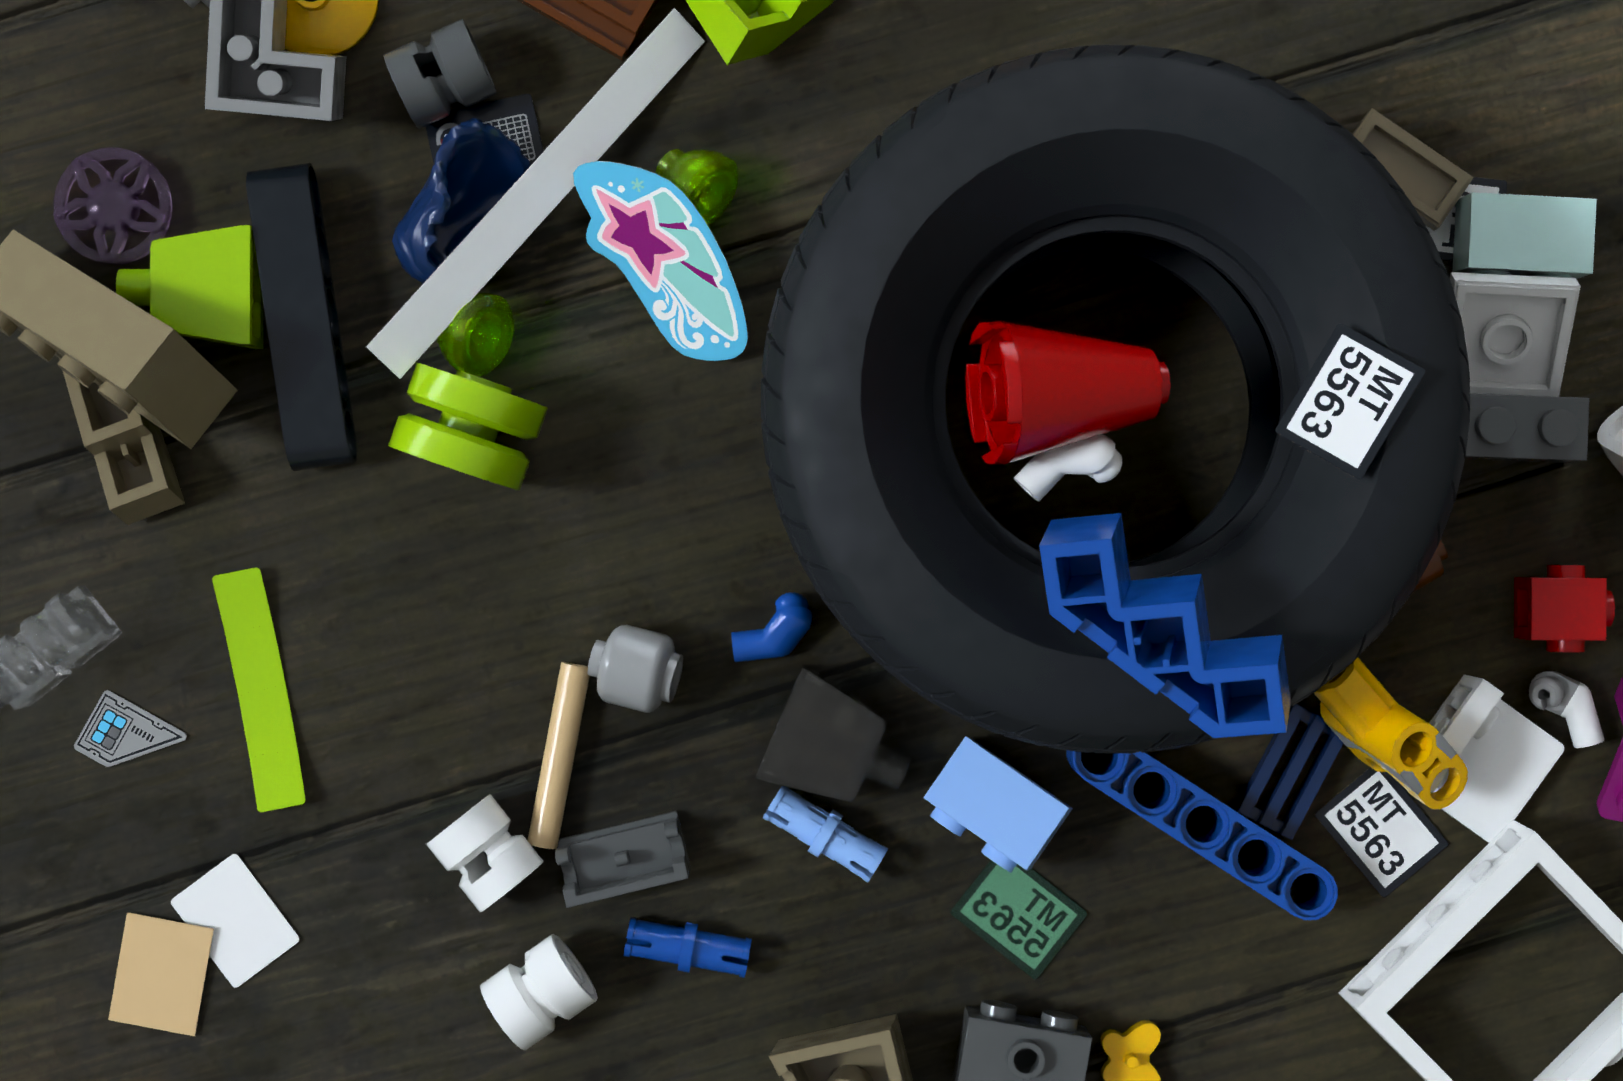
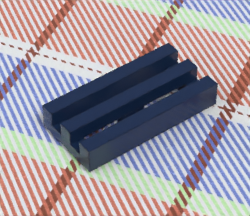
[1234,704,1343,840]

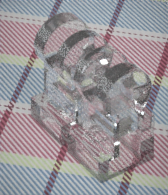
[0,586,123,710]

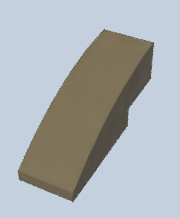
[59,359,185,525]

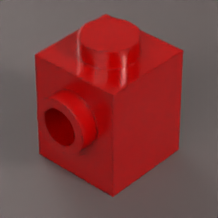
[1514,565,1615,652]

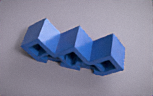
[1039,513,1291,738]

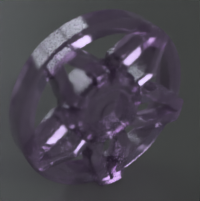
[53,147,173,264]

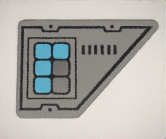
[74,690,187,767]

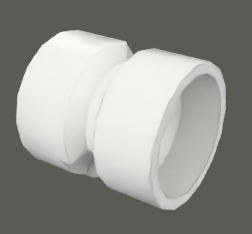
[426,794,544,912]
[480,934,598,1051]

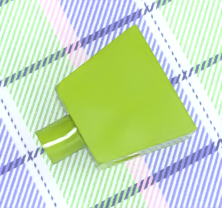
[116,225,263,349]

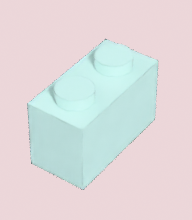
[1452,192,1597,279]

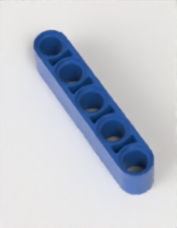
[1066,750,1338,920]

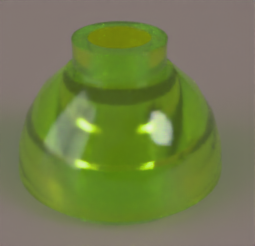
[656,149,739,225]
[437,292,514,377]

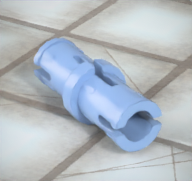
[763,784,888,883]

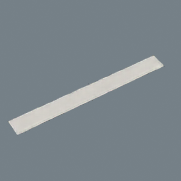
[366,8,705,379]

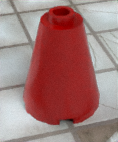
[965,320,1171,464]

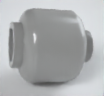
[588,625,683,713]

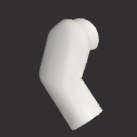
[1014,434,1122,502]

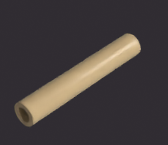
[527,662,590,849]

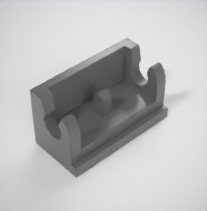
[555,810,691,908]

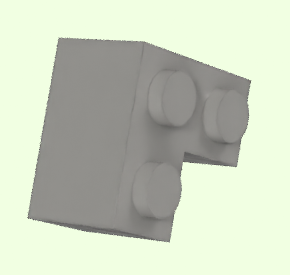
[205,0,347,121]

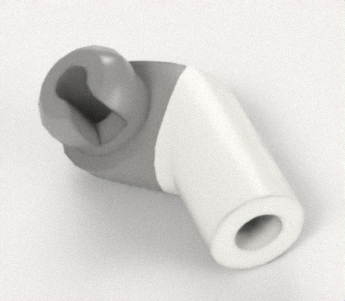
[1529,671,1605,748]

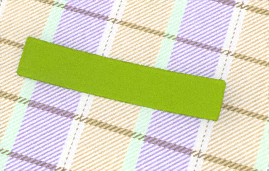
[212,567,306,812]

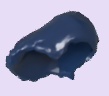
[392,118,531,284]

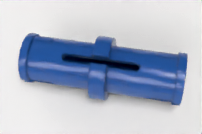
[624,917,752,978]

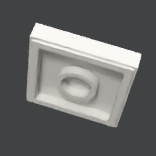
[1450,272,1581,397]

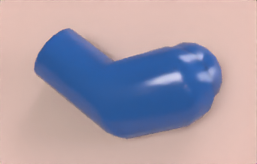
[731,592,812,662]

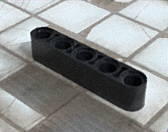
[246,163,357,471]

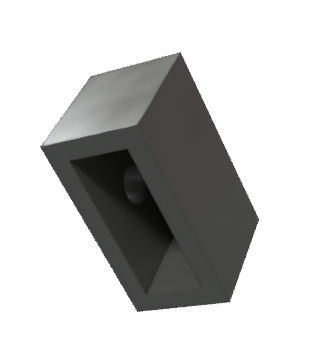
[953,999,1092,1081]

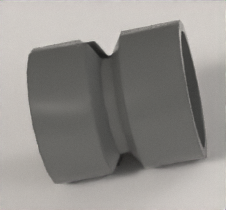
[383,19,497,129]

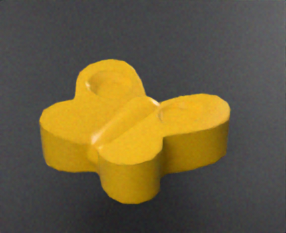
[1100,1020,1161,1081]

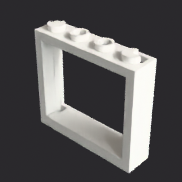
[1339,820,1623,1081]

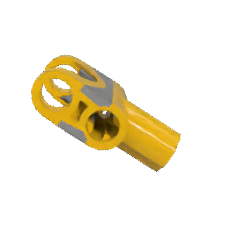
[1313,657,1468,809]

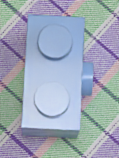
[923,736,1073,873]

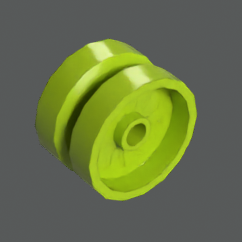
[388,363,548,491]

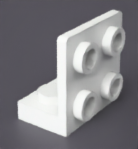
[1429,675,1564,843]

